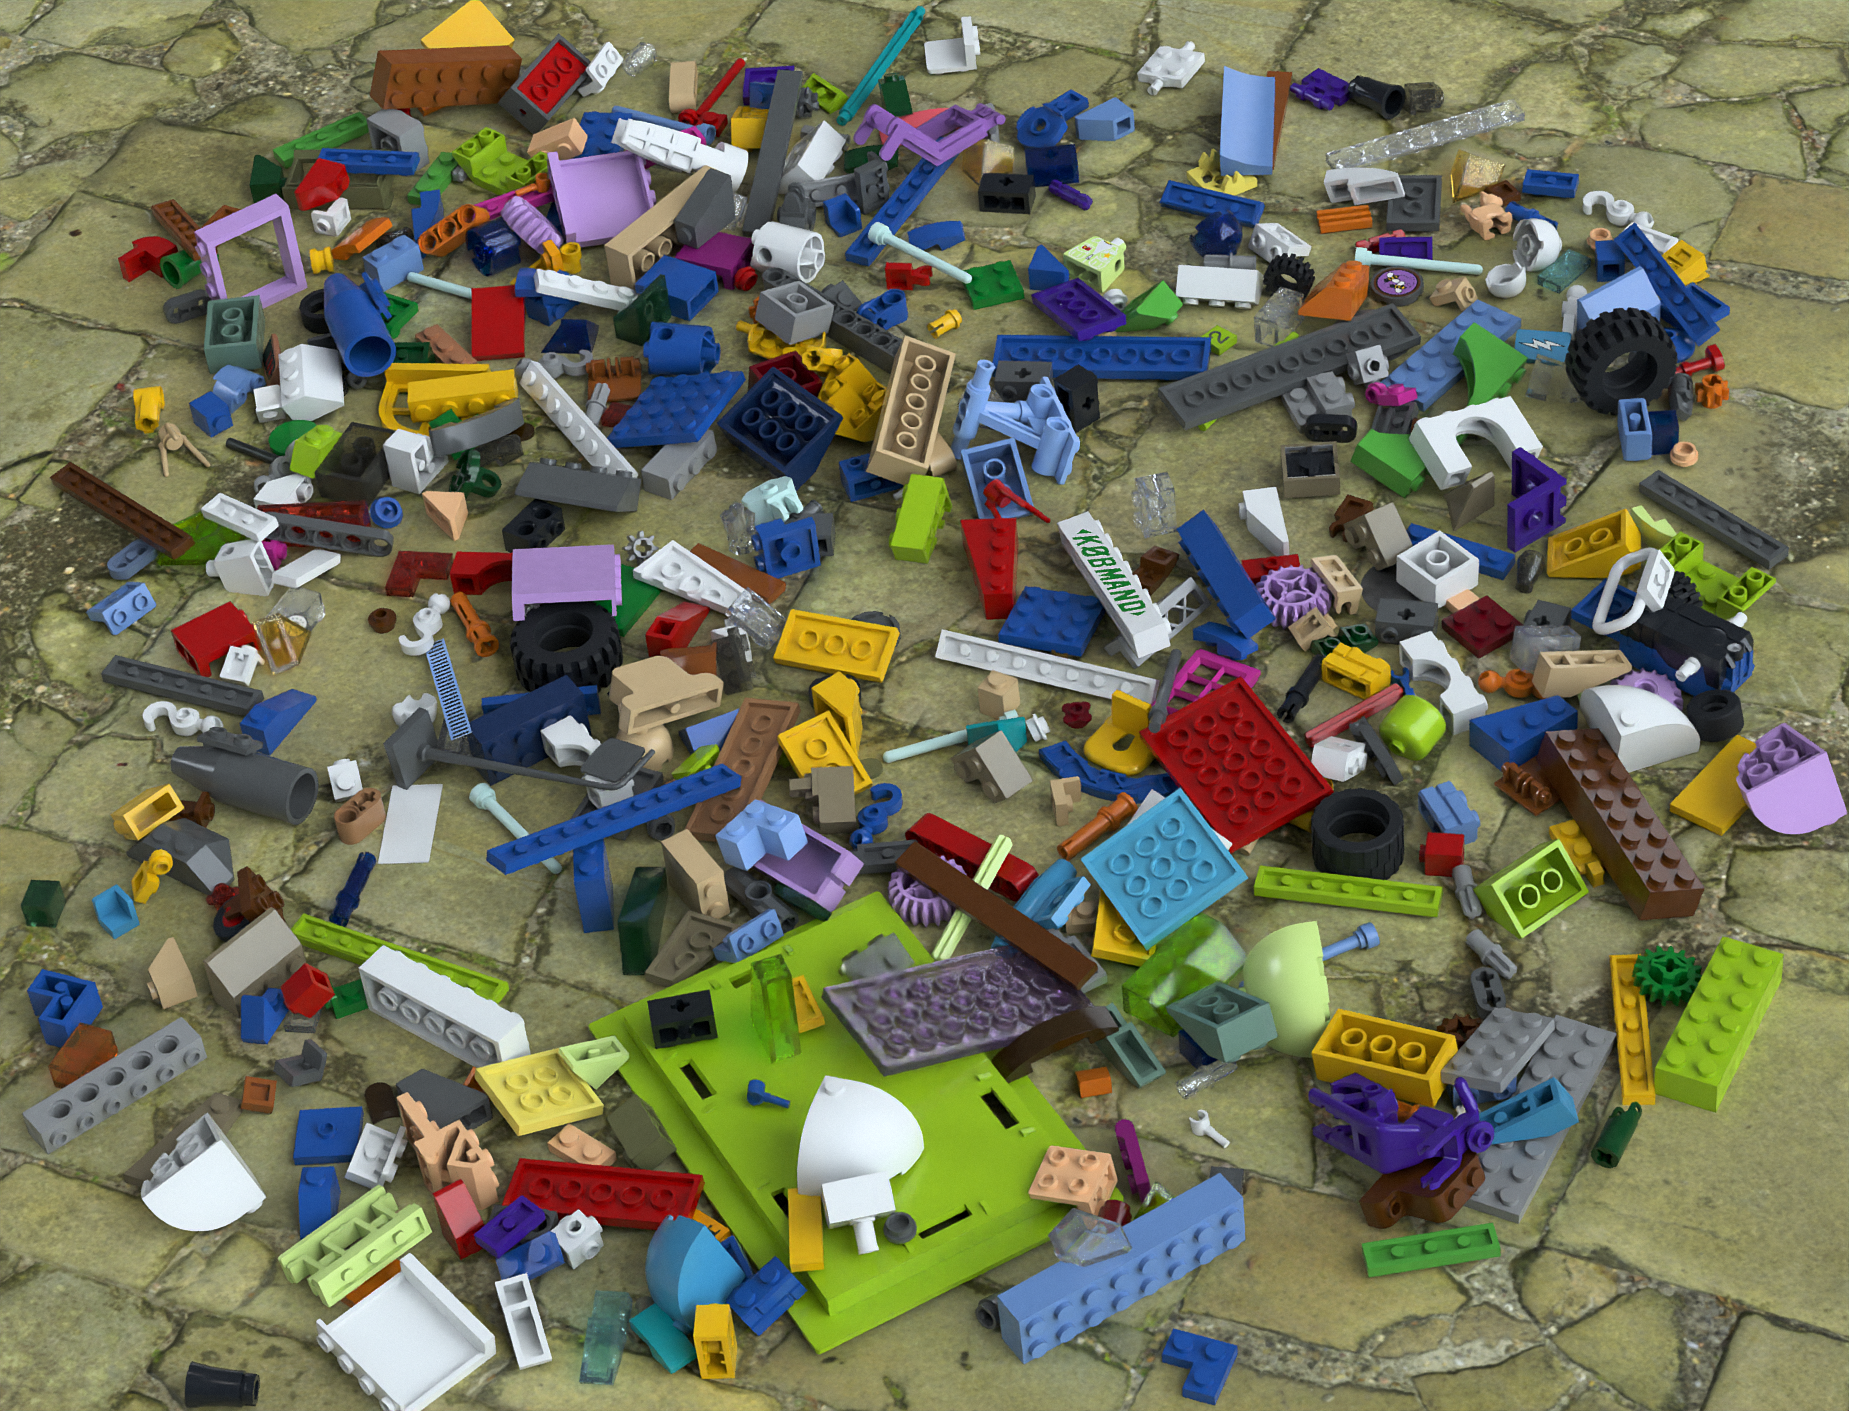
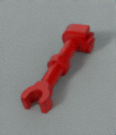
[1675,344,1725,377]

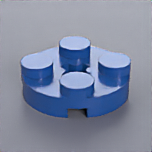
[1016,103,1068,154]

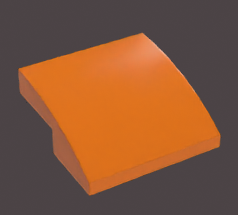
[332,217,392,260]

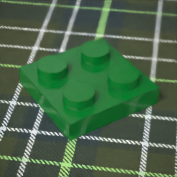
[962,260,1025,310]

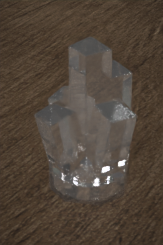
[720,501,756,555]

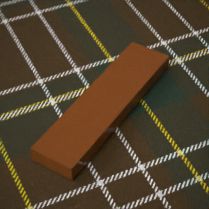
[690,543,786,605]

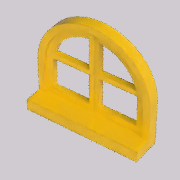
[379,363,491,437]

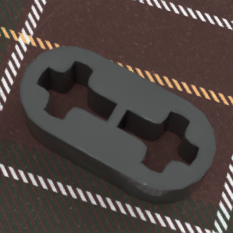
[163,289,211,324]
[1471,967,1506,1020]

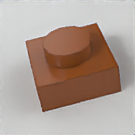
[240,1076,277,1114]

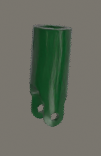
[1591,1102,1642,1168]

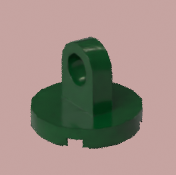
[449,449,502,500]

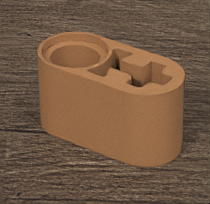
[334,788,386,845]

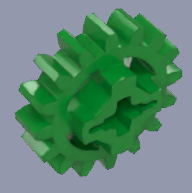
[1632,946,1702,1006]

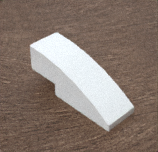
[1324,167,1405,205]
[495,1273,552,1370]

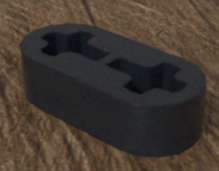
[1304,414,1358,443]

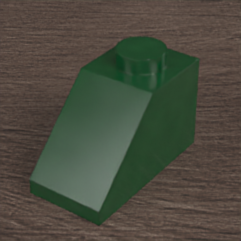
[878,73,913,117]
[249,155,287,204]

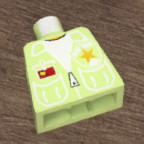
[1063,236,1126,293]

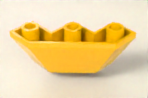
[817,353,887,442]

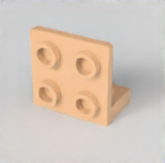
[1028,1146,1118,1229]

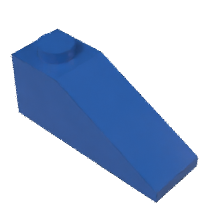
[239,689,317,756]

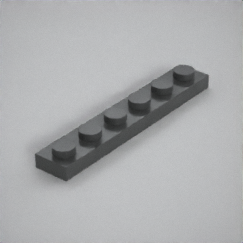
[1639,470,1789,569]
[101,655,264,716]

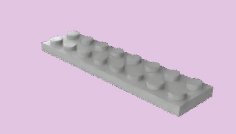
[1463,1015,1616,1224]

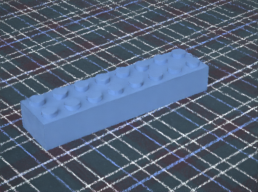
[997,1173,1246,1364]

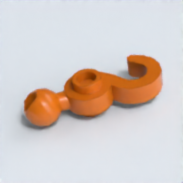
[1478,669,1546,700]

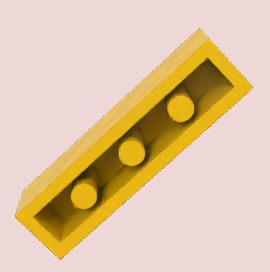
[407,369,518,423]

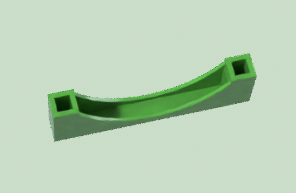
[1350,322,1528,498]

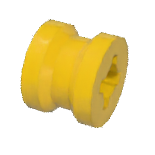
[309,246,334,274]

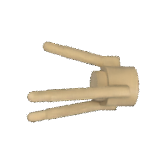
[158,422,210,477]

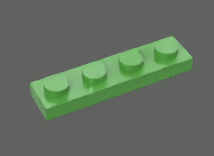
[273,111,369,169]
[1362,1223,1501,1277]

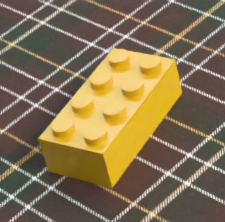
[1311,1008,1458,1108]

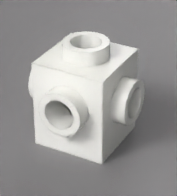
[550,1209,604,1270]

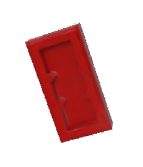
[1241,554,1300,585]

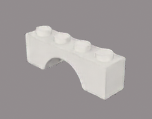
[1399,631,1488,735]
[540,715,634,809]

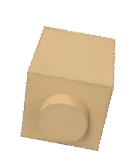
[978,670,1020,720]

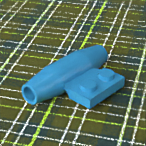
[991,859,1091,961]

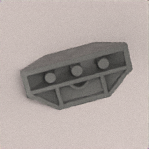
[126,818,235,898]

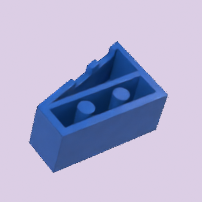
[1469,695,1578,772]

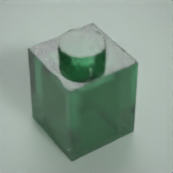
[21,880,66,928]

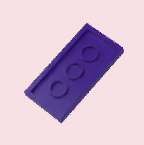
[1031,278,1127,341]

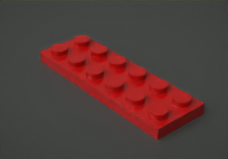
[502,1158,705,1230]

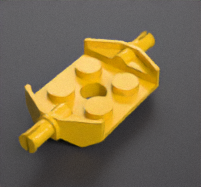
[736,320,826,359]

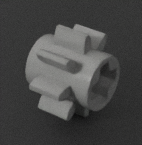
[622,531,659,566]

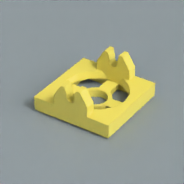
[1187,148,1258,196]

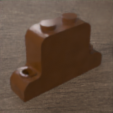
[1359,1149,1486,1229]

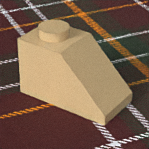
[146,937,198,1009]

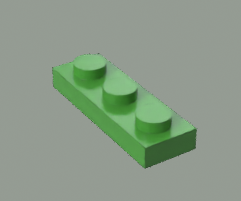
[407,152,459,206]

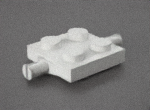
[1137,41,1205,96]

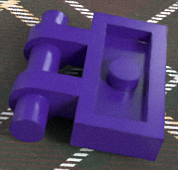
[1290,68,1351,111]

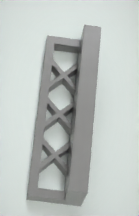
[1104,577,1212,669]

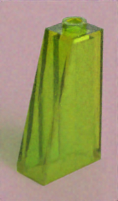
[751,954,801,1063]

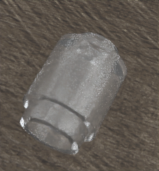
[621,42,657,77]
[724,193,748,231]

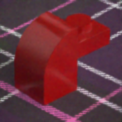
[118,236,178,282]

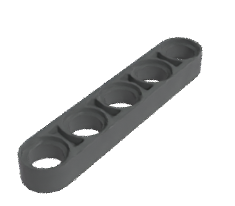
[265,512,394,557]

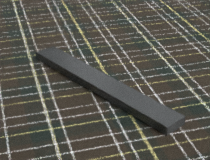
[742,70,804,237]

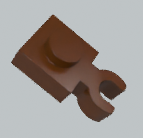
[1329,494,1374,542]

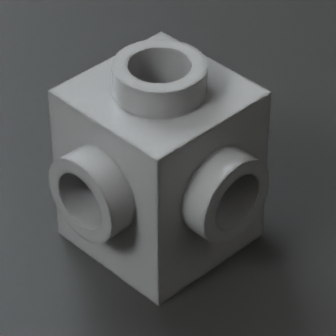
[1346,345,1389,388]

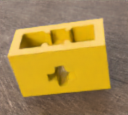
[693,1303,737,1379]

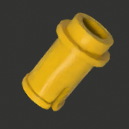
[927,309,962,339]

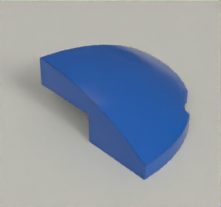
[515,268,569,305]

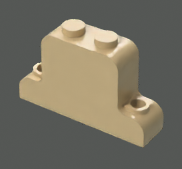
[609,656,724,735]

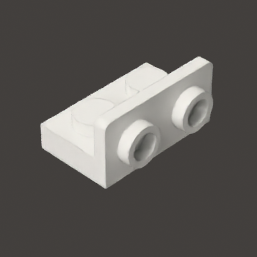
[1248,223,1312,263]

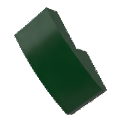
[844,145,899,174]
[1310,624,1378,665]

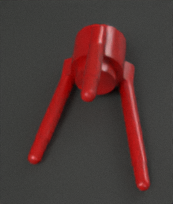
[983,479,1051,523]

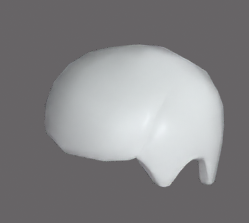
[1485,262,1526,299]
[392,693,437,727]

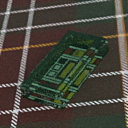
[773,882,832,922]

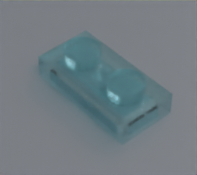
[1537,249,1591,294]

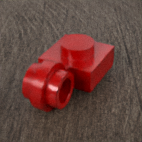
[678,109,728,137]

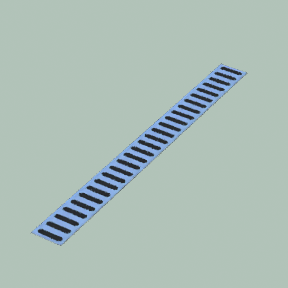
[426,638,472,741]

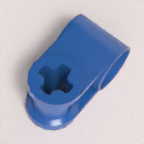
[856,289,908,330]

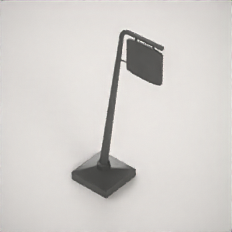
[383,707,655,791]

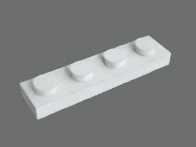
[533,269,638,314]

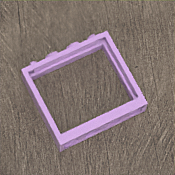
[194,194,308,309]

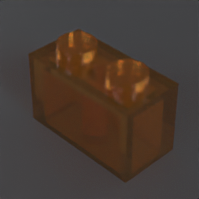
[48,1022,118,1089]

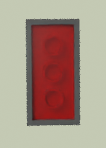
[498,33,591,134]

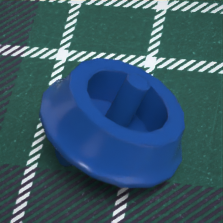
[369,497,403,529]

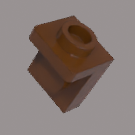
[169,791,215,828]

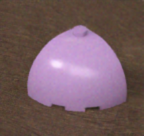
[1736,723,1848,834]

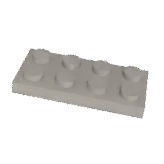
[1441,1008,1555,1094]

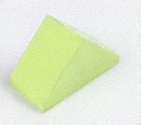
[558,1035,629,1090]

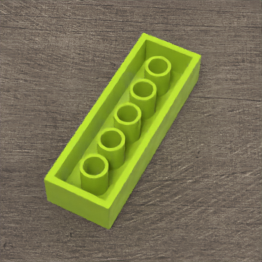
[1654,936,1784,1113]

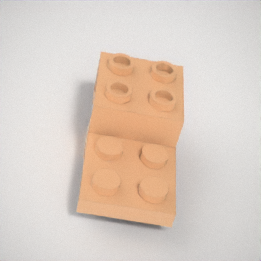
[396,1092,499,1210]

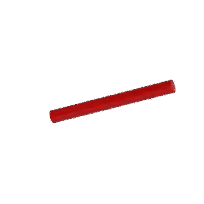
[696,58,746,117]

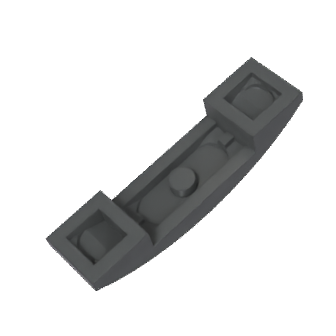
[428,397,524,457]

